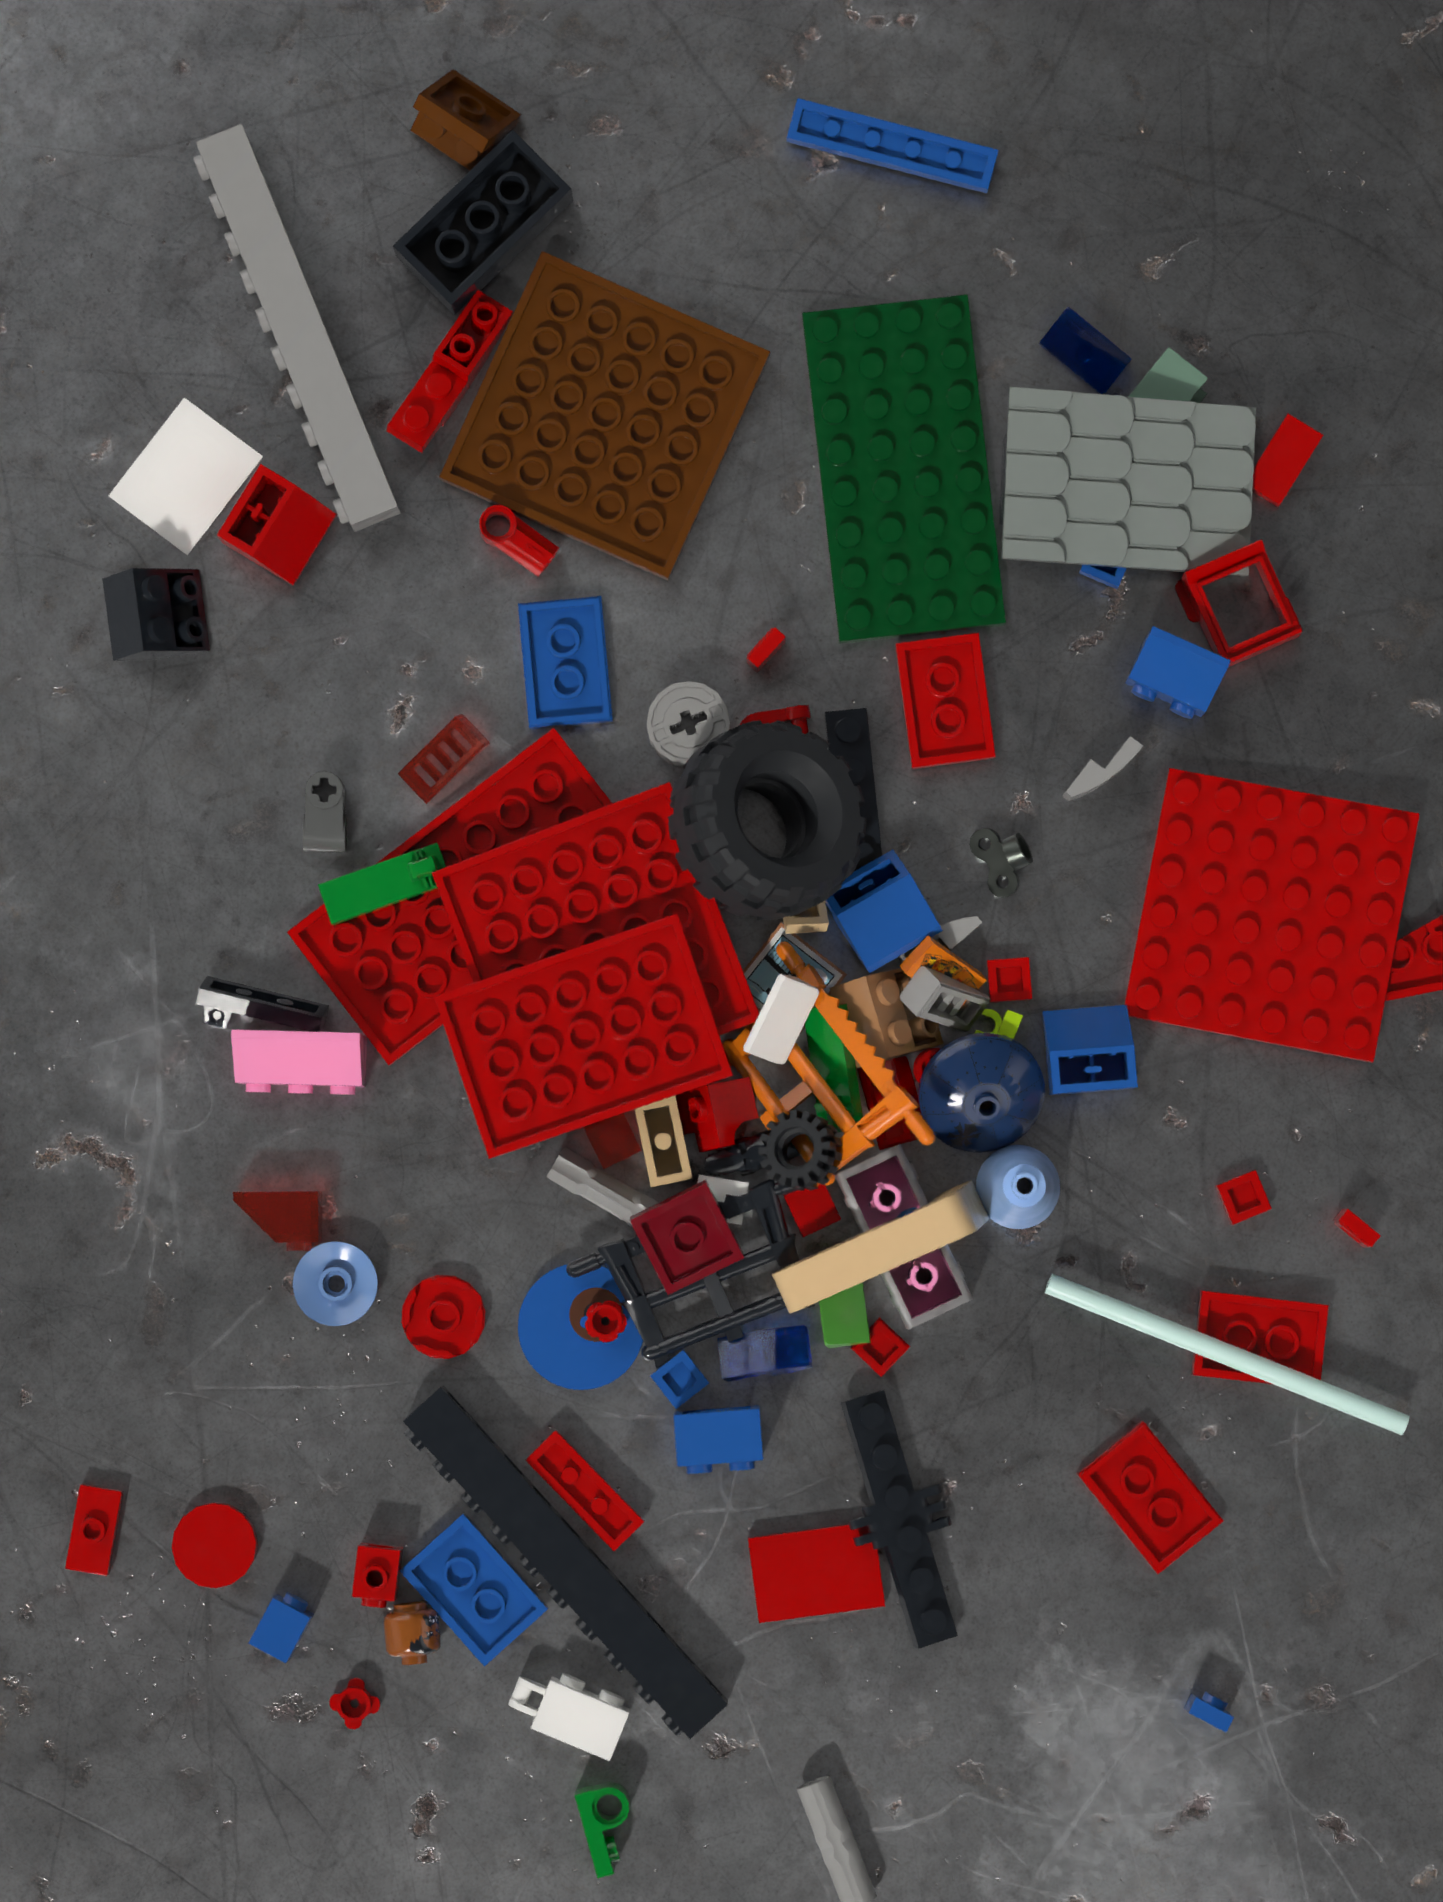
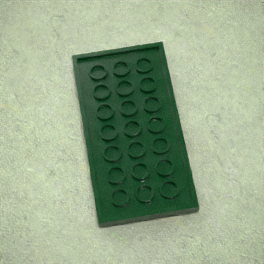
[802,294,1006,644]

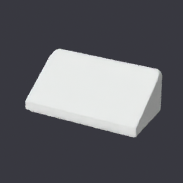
[743,974,819,1064]

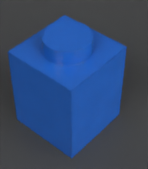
[249,1592,314,1663]

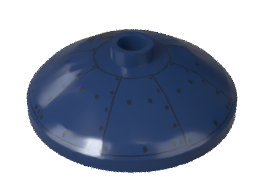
[918,1033,1045,1153]

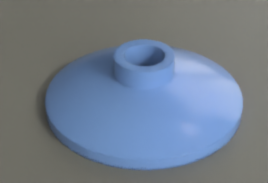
[293,1241,378,1326]

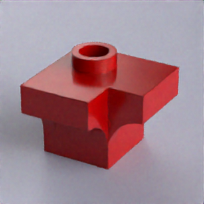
[676,1077,759,1153]

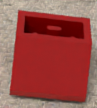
[217,464,337,586]

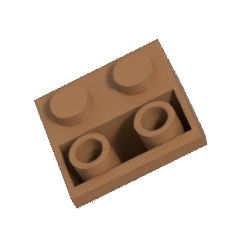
[830,968,944,1068]

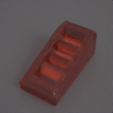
[398,714,490,804]

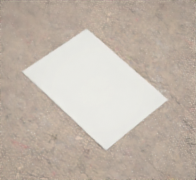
[108,397,263,555]

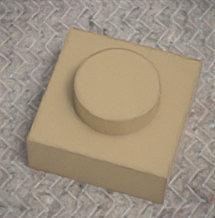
[783,901,829,934]

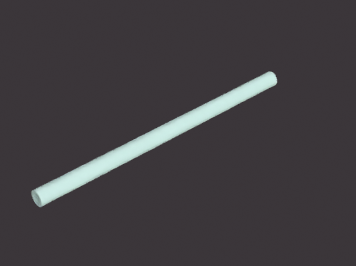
[1044,1273,1410,1435]

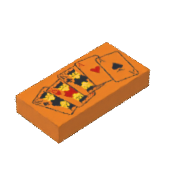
[899,935,987,1011]

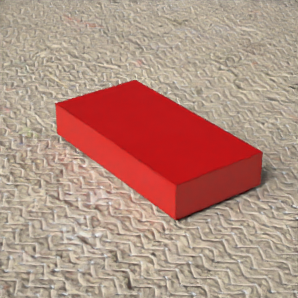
[1252,413,1323,507]

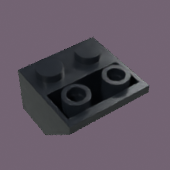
[102,568,210,661]

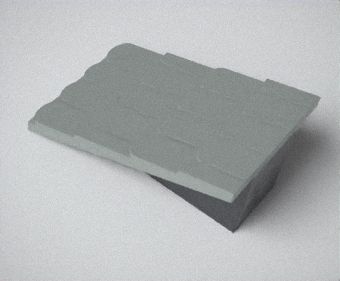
[999,387,1256,576]

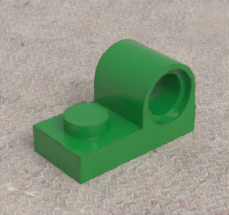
[575,1782,630,1879]

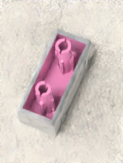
[835,1144,973,1330]

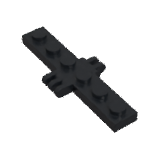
[841,1390,958,1649]

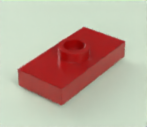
[65,1484,124,1576]

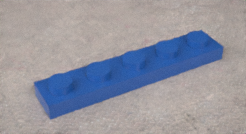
[786,98,998,193]

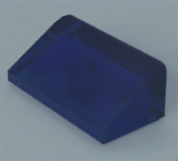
[1039,307,1132,394]

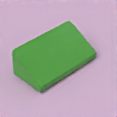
[819,1282,871,1349]

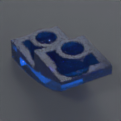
[717,1325,813,1382]

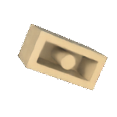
[635,1096,693,1188]

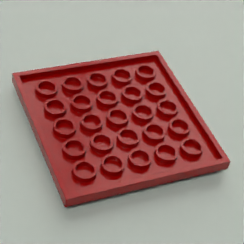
[1125,768,1420,1063]
[432,782,759,1036]

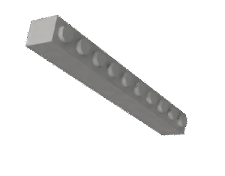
[193,124,401,532]

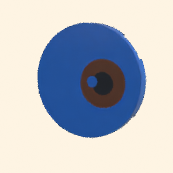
[518,1264,643,1390]

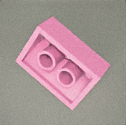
[231,1030,367,1095]

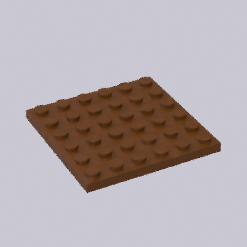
[439,251,770,581]

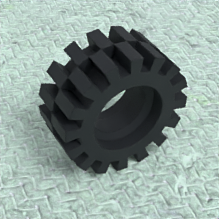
[758,1110,842,1191]

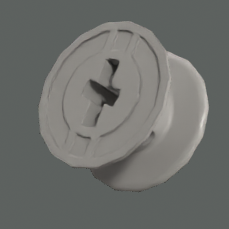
[646,681,731,768]

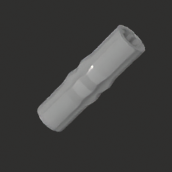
[797,1775,877,1902]

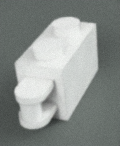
[508,1673,630,1761]

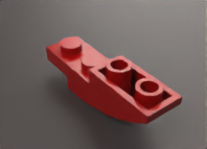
[387,290,513,453]

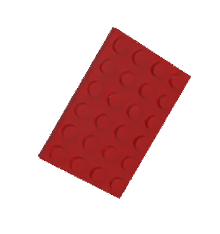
[434,914,733,1159]

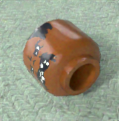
[384,1601,441,1665]

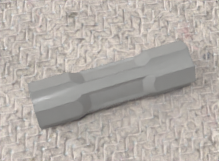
[547,1146,659,1229]

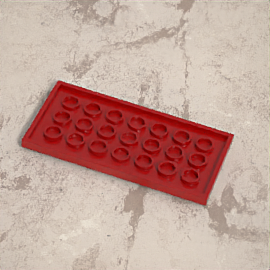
[287,728,612,1066]

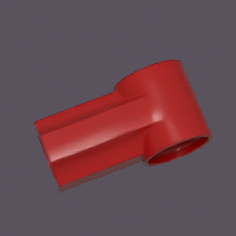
[479,505,560,578]

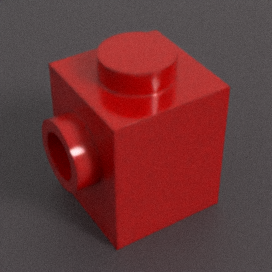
[352,1543,404,1608]

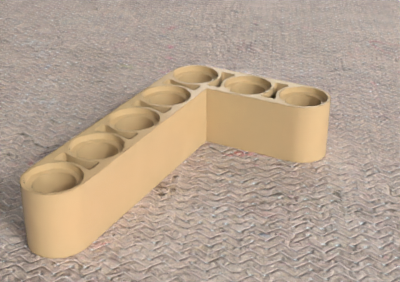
[772,1180,989,1313]

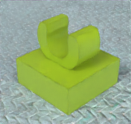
[974,1009,1023,1039]

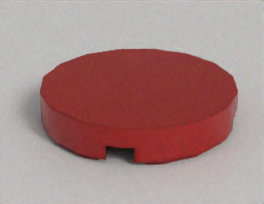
[401,1275,486,1359]
[172,1502,258,1588]

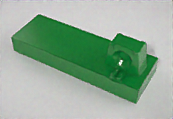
[318,843,446,925]
[805,1004,863,1133]

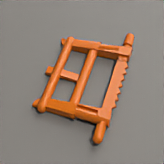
[722,941,935,1186]

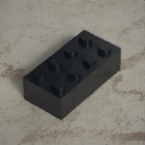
[393,130,573,316]

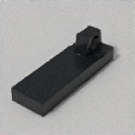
[196,976,329,1032]

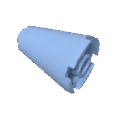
[976,1145,1060,1229]

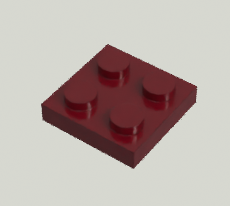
[630,1180,744,1295]

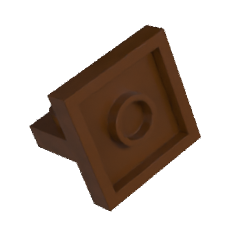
[410,69,522,171]

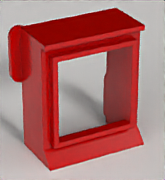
[1175,539,1303,667]

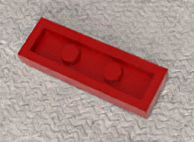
[525,1430,645,1551]

